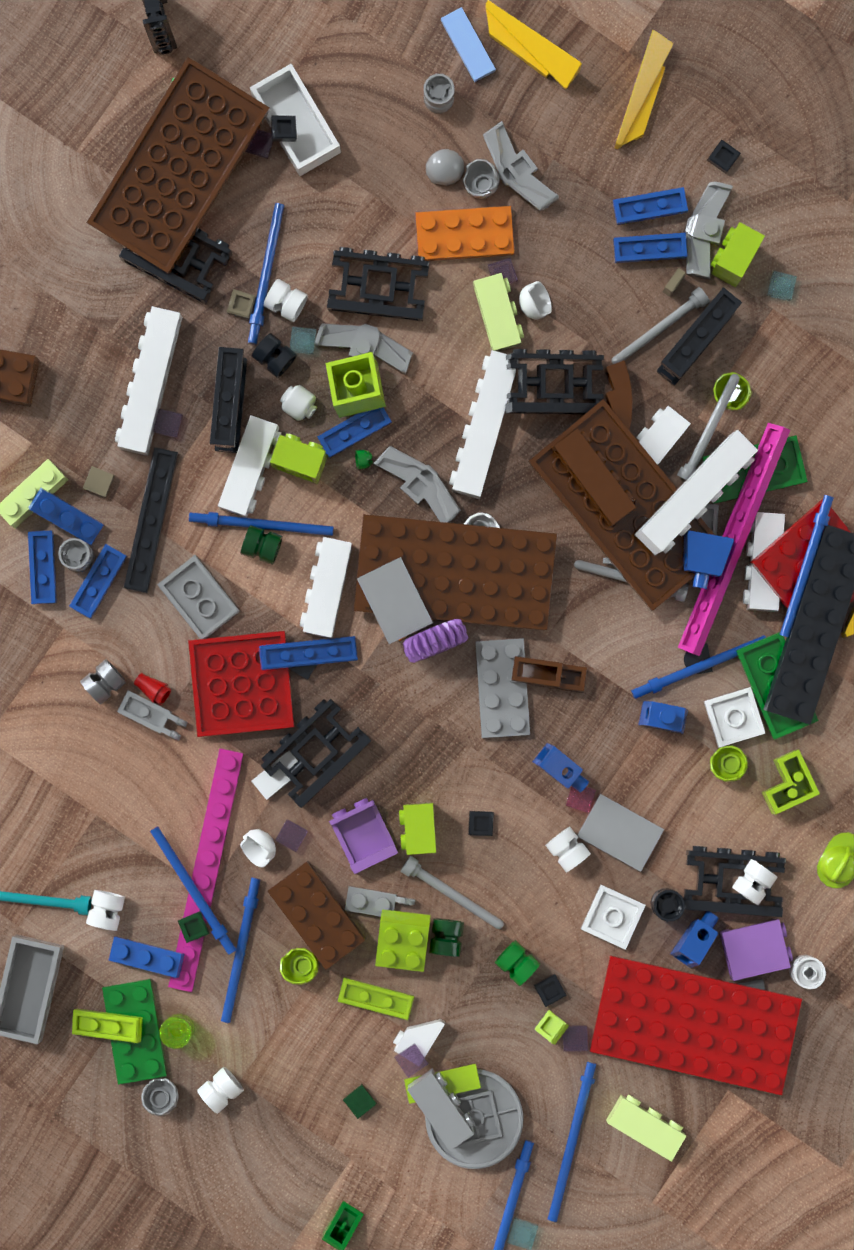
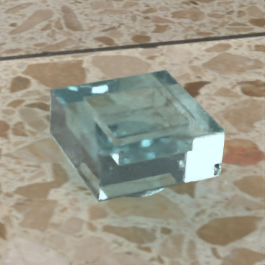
[767,271,797,301]
[290,327,316,354]
[507,1217,538,1250]

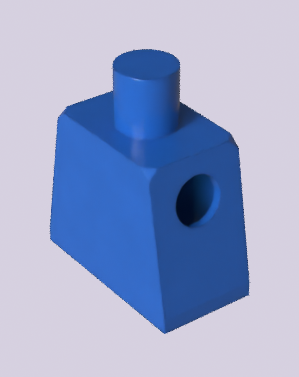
[684,530,734,589]
[638,701,688,734]
[532,743,589,793]
[670,911,719,968]

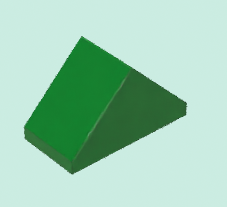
[322,1201,364,1250]

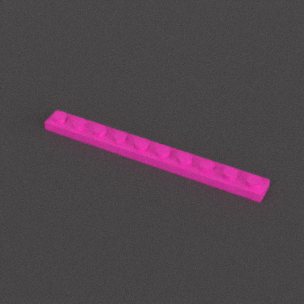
[678,423,790,656]
[168,748,244,992]

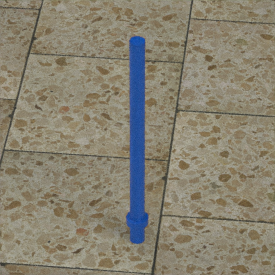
[548,1062,597,1222]

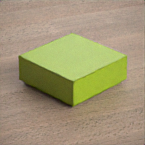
[534,1010,569,1045]

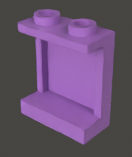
[329,798,398,874]
[719,918,793,981]

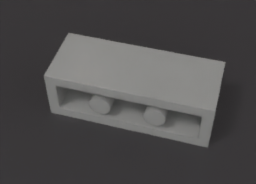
[407,1068,475,1151]

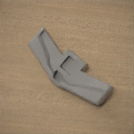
[483,121,559,211]
[685,182,733,280]
[314,323,413,375]
[374,446,461,523]

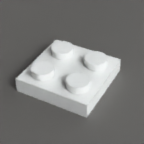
[704,687,765,748]
[581,884,646,950]

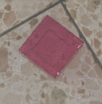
[565,786,596,813]

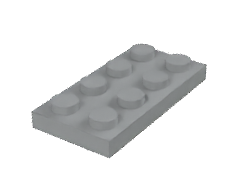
[475,638,530,738]

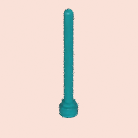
[0,891,92,916]

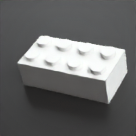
[250,64,341,176]

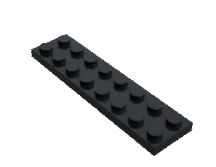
[763,525,854,725]

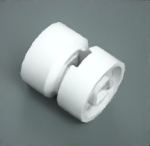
[263,279,308,322]
[545,826,591,873]
[732,859,778,906]
[86,890,125,931]
[789,955,826,989]
[197,1067,244,1114]

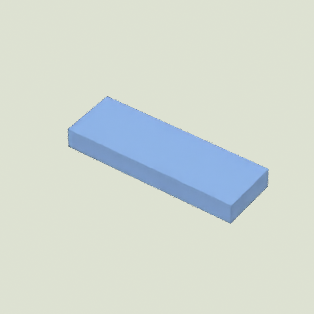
[441,7,496,82]

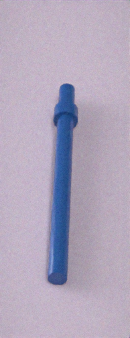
[248,203,284,345]
[780,495,834,638]
[189,512,334,536]
[631,635,766,699]
[150,826,237,955]
[221,877,261,1023]
[493,1140,534,1250]

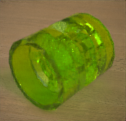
[160,1013,195,1049]

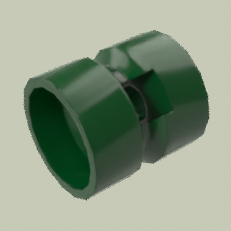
[240,525,283,565]
[429,918,464,957]

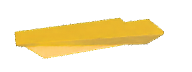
[485,0,582,89]
[614,30,673,149]

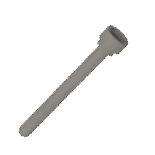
[612,287,710,364]
[677,374,740,480]
[574,560,689,602]
[400,855,504,929]

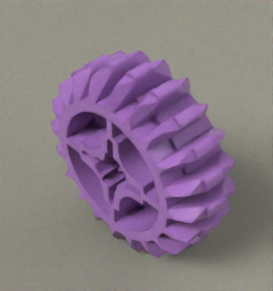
[403,619,468,663]

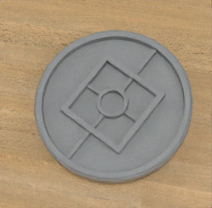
[425,1069,523,1169]

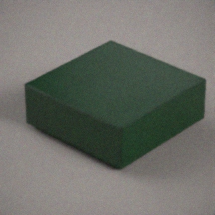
[178,911,210,943]
[343,1084,377,1119]

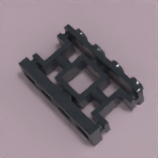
[142,0,177,55]
[119,228,233,305]
[327,247,429,322]
[657,287,742,386]
[210,347,247,453]
[505,349,604,415]
[261,699,371,808]
[683,846,786,917]

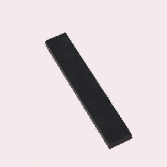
[124,447,179,593]

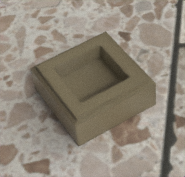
[663,268,686,296]
[227,289,256,320]
[83,466,115,498]

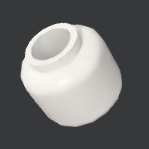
[280,385,317,421]

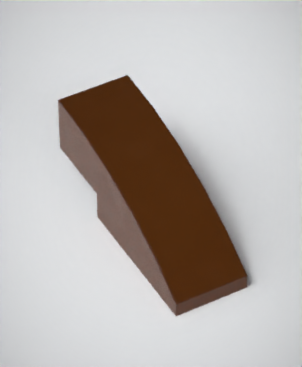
[604,360,633,430]
[511,656,587,693]

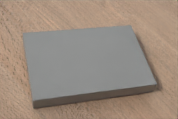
[157,555,240,639]
[357,557,433,644]
[577,794,664,872]

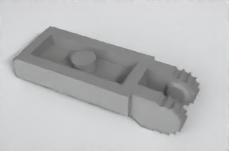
[117,690,188,741]
[345,886,415,917]

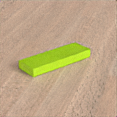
[337,977,414,1020]
[72,1009,143,1043]
[404,1064,481,1104]

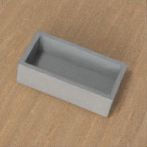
[0,935,65,1044]

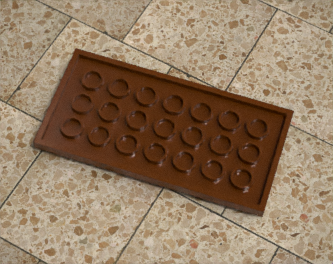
[86,57,271,274]
[528,399,715,611]
[354,514,557,630]

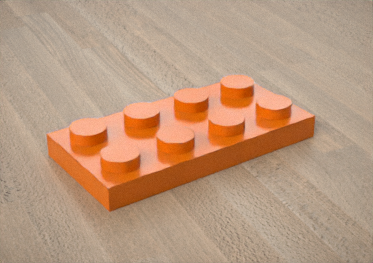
[415,206,514,261]

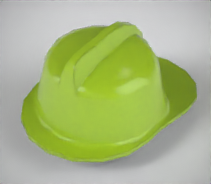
[817,832,854,888]

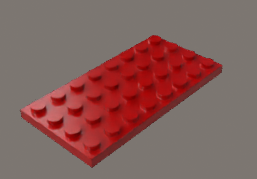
[590,955,802,1095]

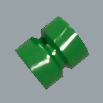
[494,940,541,986]

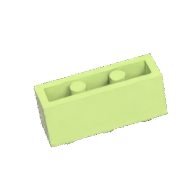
[473,273,524,352]
[0,459,68,529]
[606,1095,686,1162]

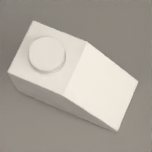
[393,1019,445,1066]

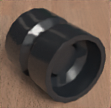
[251,333,297,378]
[650,888,685,922]

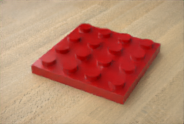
[750,499,854,609]
[188,631,294,737]

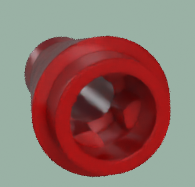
[134,673,171,705]

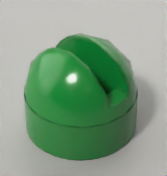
[355,450,373,470]

